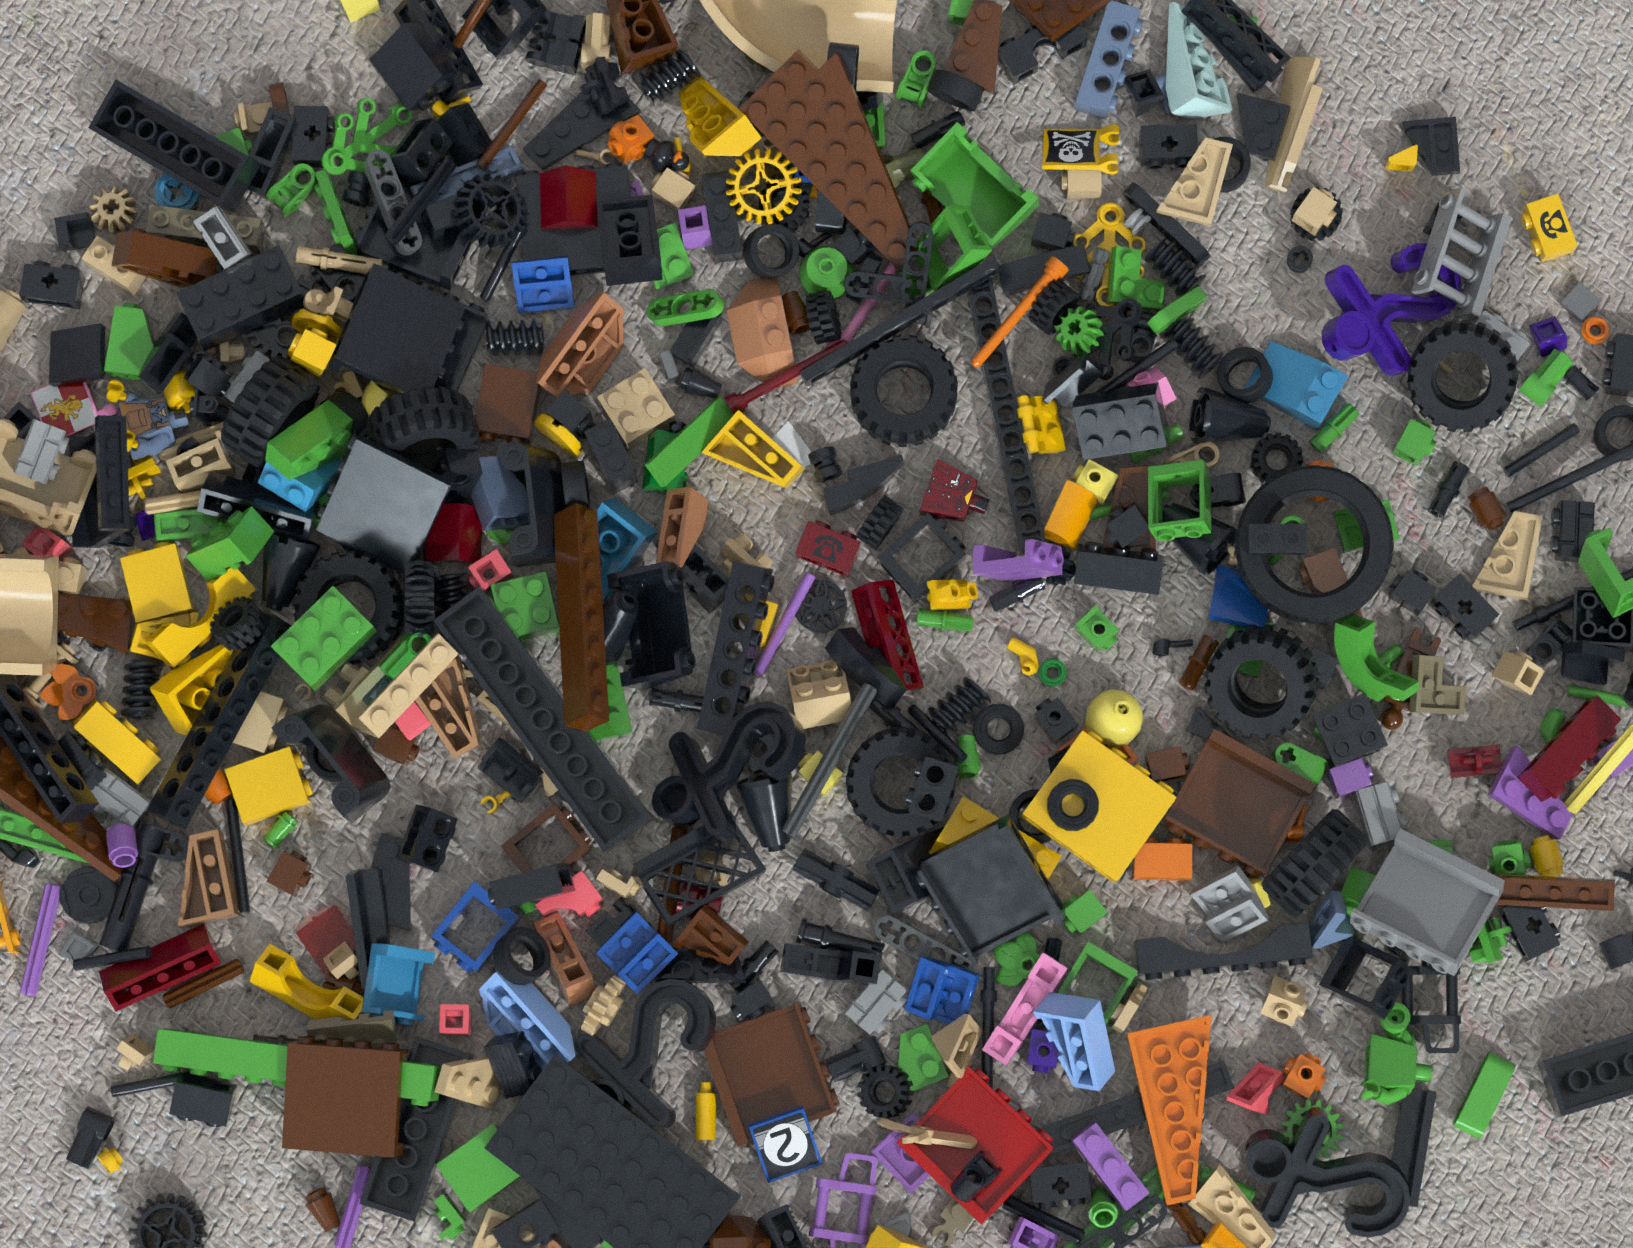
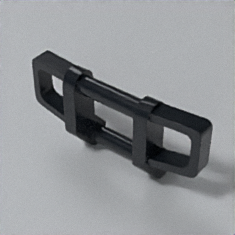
[1401,960,1461,1053]

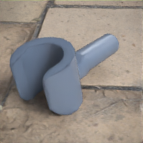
[1155,74,1172,115]

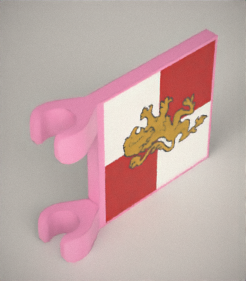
[30,372,121,438]

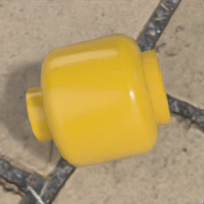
[163,370,201,413]

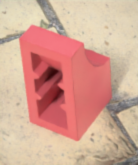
[536,870,604,917]

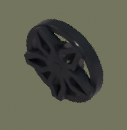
[795,579,847,633]

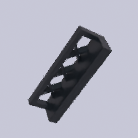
[393,0,483,105]
[1181,0,1291,89]
[346,867,391,989]
[1391,1089,1437,1208]

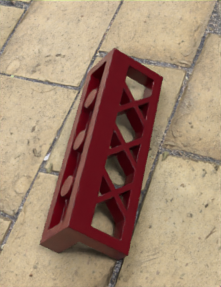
[851,579,924,692]

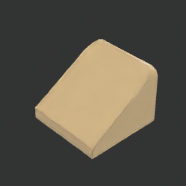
[693,852,728,889]

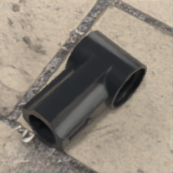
[825,1036,887,1083]
[66,1106,115,1169]

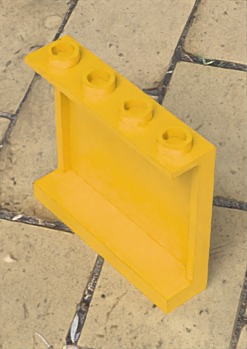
[1021,730,1177,884]

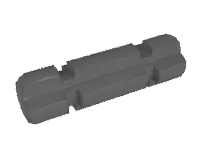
[1079,247,1110,302]

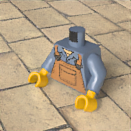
[106,380,189,460]

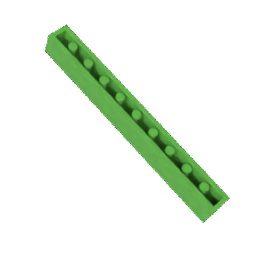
[153,1028,442,1106]

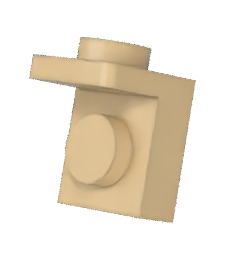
[234,102,272,137]
[596,869,641,900]

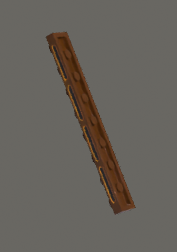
[1491,873,1615,911]

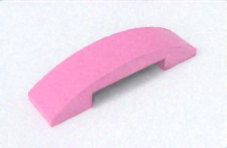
[982,952,1068,1066]

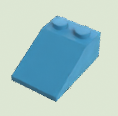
[1244,341,1348,430]
[597,497,658,602]

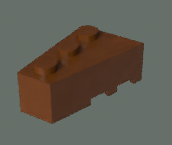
[112,228,217,288]

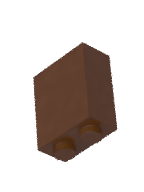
[475,364,541,444]

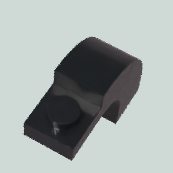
[780,943,881,985]

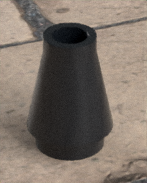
[678,367,722,399]

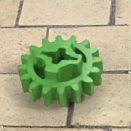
[1280,1099,1344,1160]

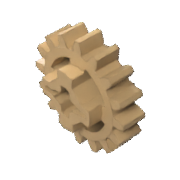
[581,976,626,1036]

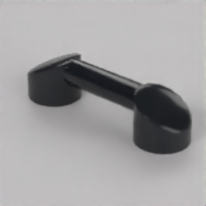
[0,839,41,868]

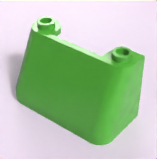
[910,122,1039,249]

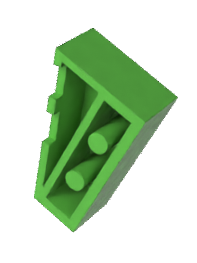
[265,400,353,481]
[185,506,274,581]

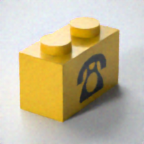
[1521,194,1577,262]

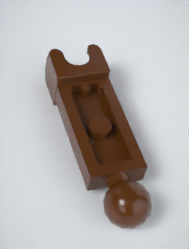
[1381,628,1441,730]

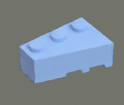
[1033,992,1115,1091]

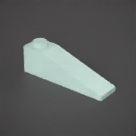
[1166,2,1232,119]

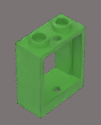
[915,205,992,292]
[1148,460,1211,541]
[1057,941,1138,1025]

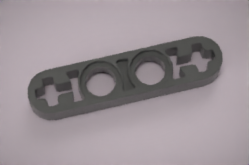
[363,149,422,256]
[874,915,976,972]

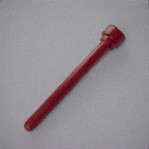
[724,339,849,415]

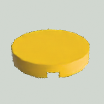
[534,414,583,459]

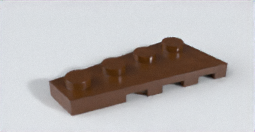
[57,593,132,654]

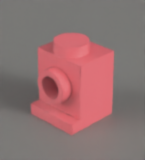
[467,549,514,593]
[439,1004,472,1036]

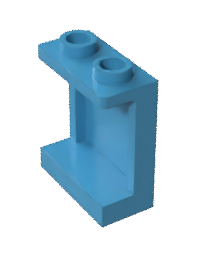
[362,943,435,1026]

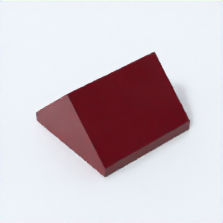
[540,165,598,230]
[424,503,482,564]

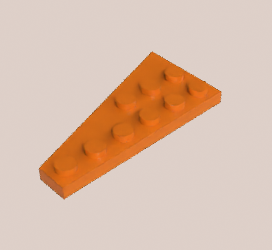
[1126,1015,1212,1205]

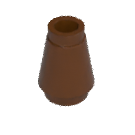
[782,291,811,335]
[304,1186,340,1232]

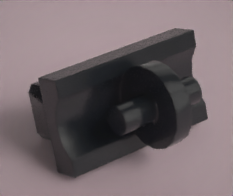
[580,56,629,115]

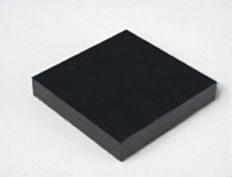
[49,323,106,387]

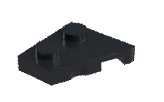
[1402,117,1460,176]

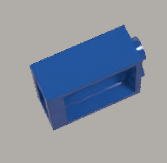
[431,881,521,973]

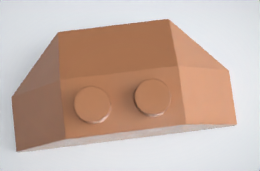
[726,277,798,388]
[536,292,624,398]

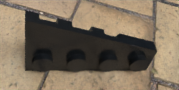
[522,84,641,170]

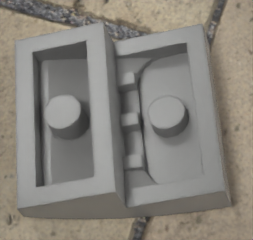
[1190,865,1269,943]

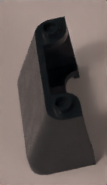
[498,442,566,567]
[607,561,696,690]
[271,704,391,824]

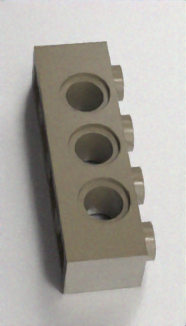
[146,205,266,254]

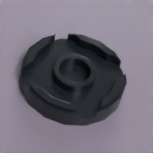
[60,866,117,924]

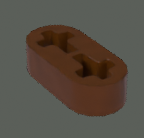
[269,82,293,133]

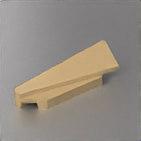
[1265,56,1323,193]

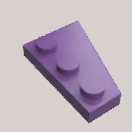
[1487,745,1572,840]

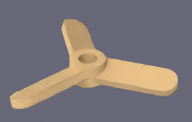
[877,1117,977,1149]

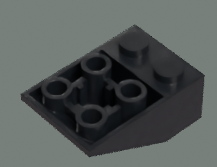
[1572,587,1633,652]
[866,826,944,916]

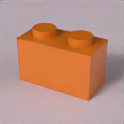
[1132,838,1192,881]

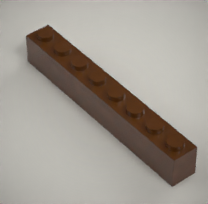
[553,503,609,732]

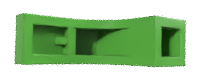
[1334,613,1420,702]

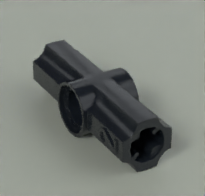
[792,848,880,912]

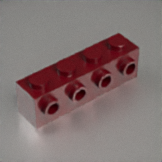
[1517,695,1621,802]
[99,923,221,1012]

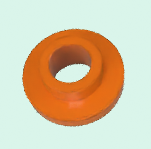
[1581,316,1610,345]

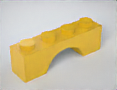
[144,567,256,667]
[249,944,364,1020]

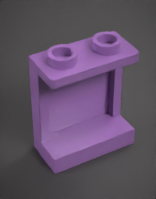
[973,539,1064,582]

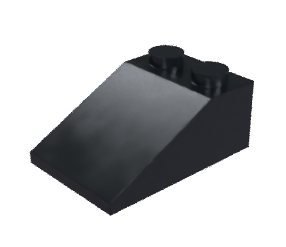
[596,195,663,286]

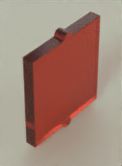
[296,905,356,974]

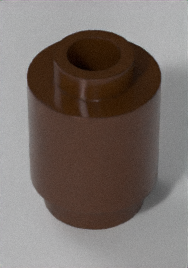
[1468,487,1506,531]

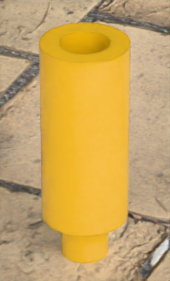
[695,1082,717,1140]

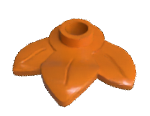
[39,664,97,720]

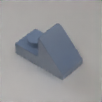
[1308,890,1354,949]

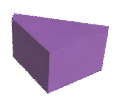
[1007,1217,1060,1248]

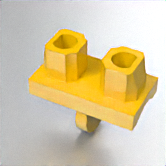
[128,455,162,499]
[927,580,978,610]

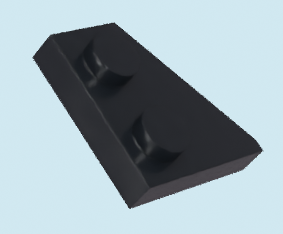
[1237,93,1291,161]

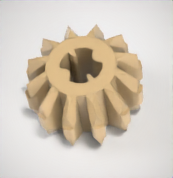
[89,186,138,234]

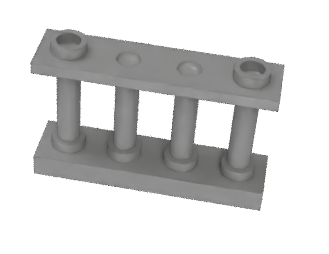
[1412,187,1512,321]

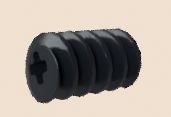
[638,49,701,107]
[1145,237,1207,296]
[1163,317,1223,379]
[486,319,544,356]
[434,573,469,629]
[121,659,161,720]
[928,677,992,736]

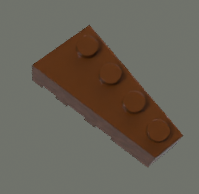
[606,0,679,75]

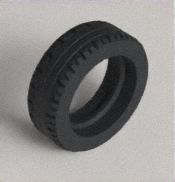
[1235,465,1394,624]

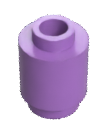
[106,823,138,868]

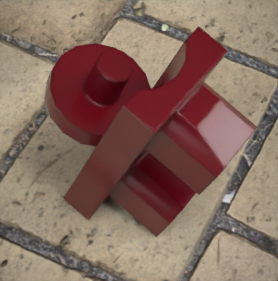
[1447,744,1502,779]

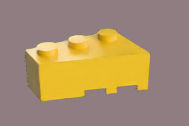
[701,410,805,489]
[71,698,161,784]

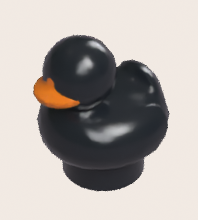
[644,138,690,173]

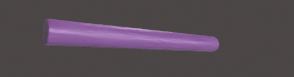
[755,572,816,677]

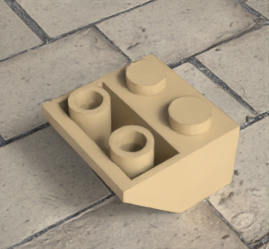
[786,660,851,729]

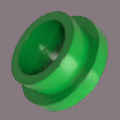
[1038,658,1067,687]

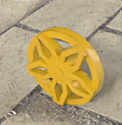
[291,309,342,344]

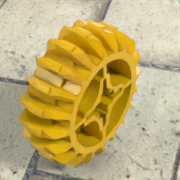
[726,148,802,224]

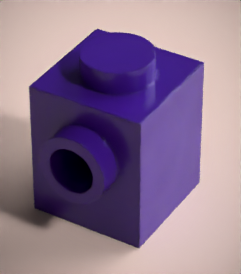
[1026,1029,1059,1074]

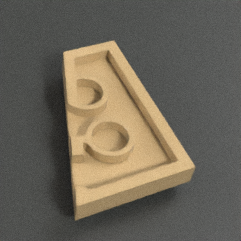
[1156,137,1233,227]
[1472,511,1543,600]
[434,1055,500,1110]
[1188,1164,1276,1248]

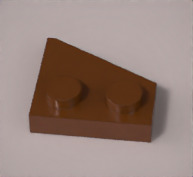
[672,904,749,965]

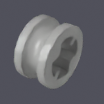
[1124,208,1151,236]

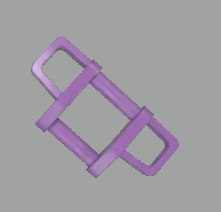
[809,1153,878,1248]

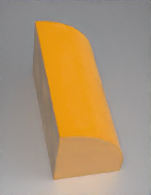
[1044,480,1097,551]

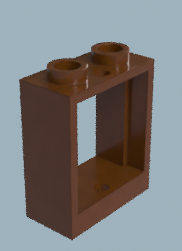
[501,803,592,873]

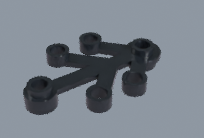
[1052,299,1143,381]

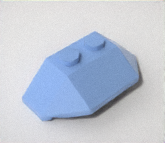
[479,971,575,1071]

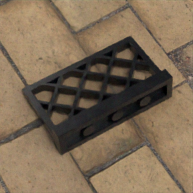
[631,810,766,927]

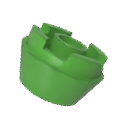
[799,246,855,299]

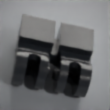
[525,11,586,76]

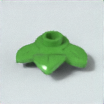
[994,932,1041,986]

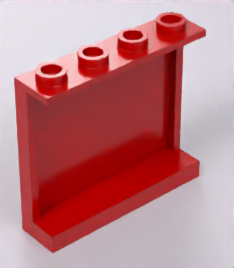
[896,1066,1054,1225]

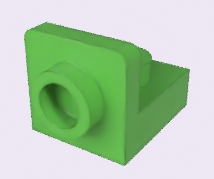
[433,1194,467,1241]

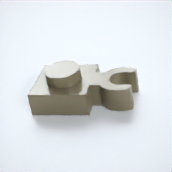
[932,1197,974,1246]

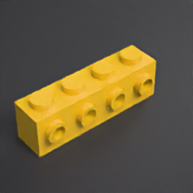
[287,328,336,378]

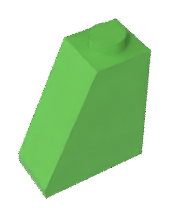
[104,303,155,381]

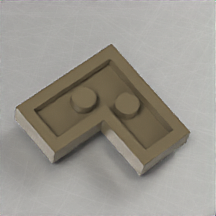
[1409,655,1466,715]

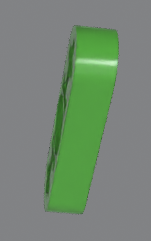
[1147,286,1208,335]
[646,289,725,327]

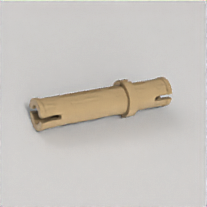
[296,245,383,274]

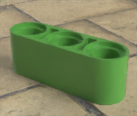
[1453,1051,1516,1139]

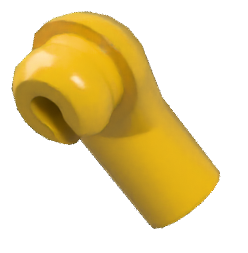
[1006,636,1039,676]

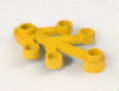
[1072,202,1146,307]

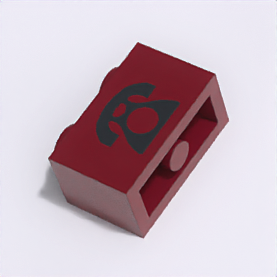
[795,520,861,577]

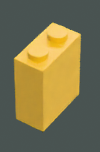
[120,541,196,624]
[224,746,313,826]

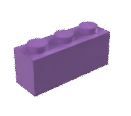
[1070,1121,1149,1211]

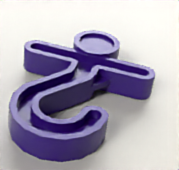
[1321,243,1461,376]

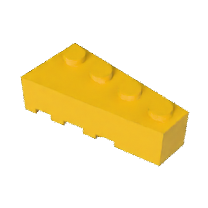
[929,796,1062,879]

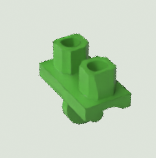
[1469,917,1512,963]

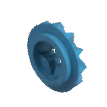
[154,174,199,210]

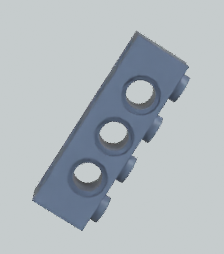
[1074,0,1144,120]

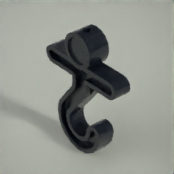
[652,702,806,842]
[575,979,716,1128]
[1244,1107,1410,1238]

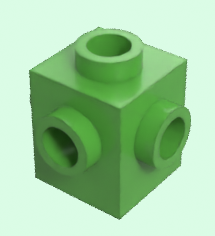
[1488,838,1531,875]

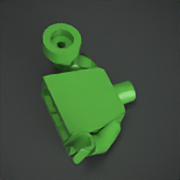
[1360,1002,1432,1105]

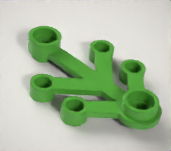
[322,98,412,177]

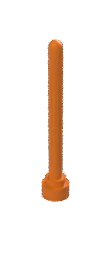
[971,256,1069,367]

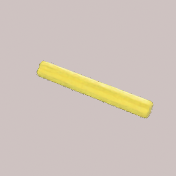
[1564,724,1633,814]

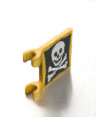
[1042,124,1119,175]

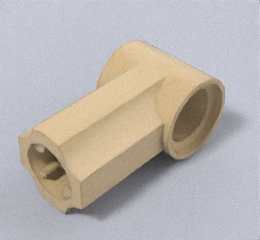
[581,13,611,69]

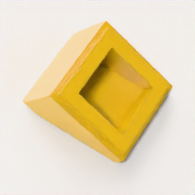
[1385,145,1418,172]

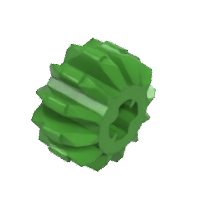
[1054,306,1104,355]

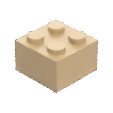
[597,368,676,451]

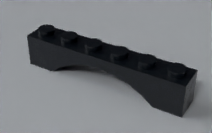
[1134,923,1313,981]

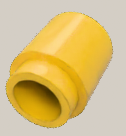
[1528,835,1564,876]

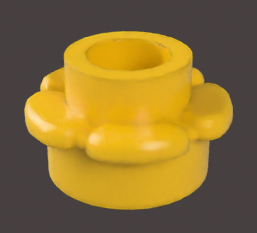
[97,1147,123,1174]

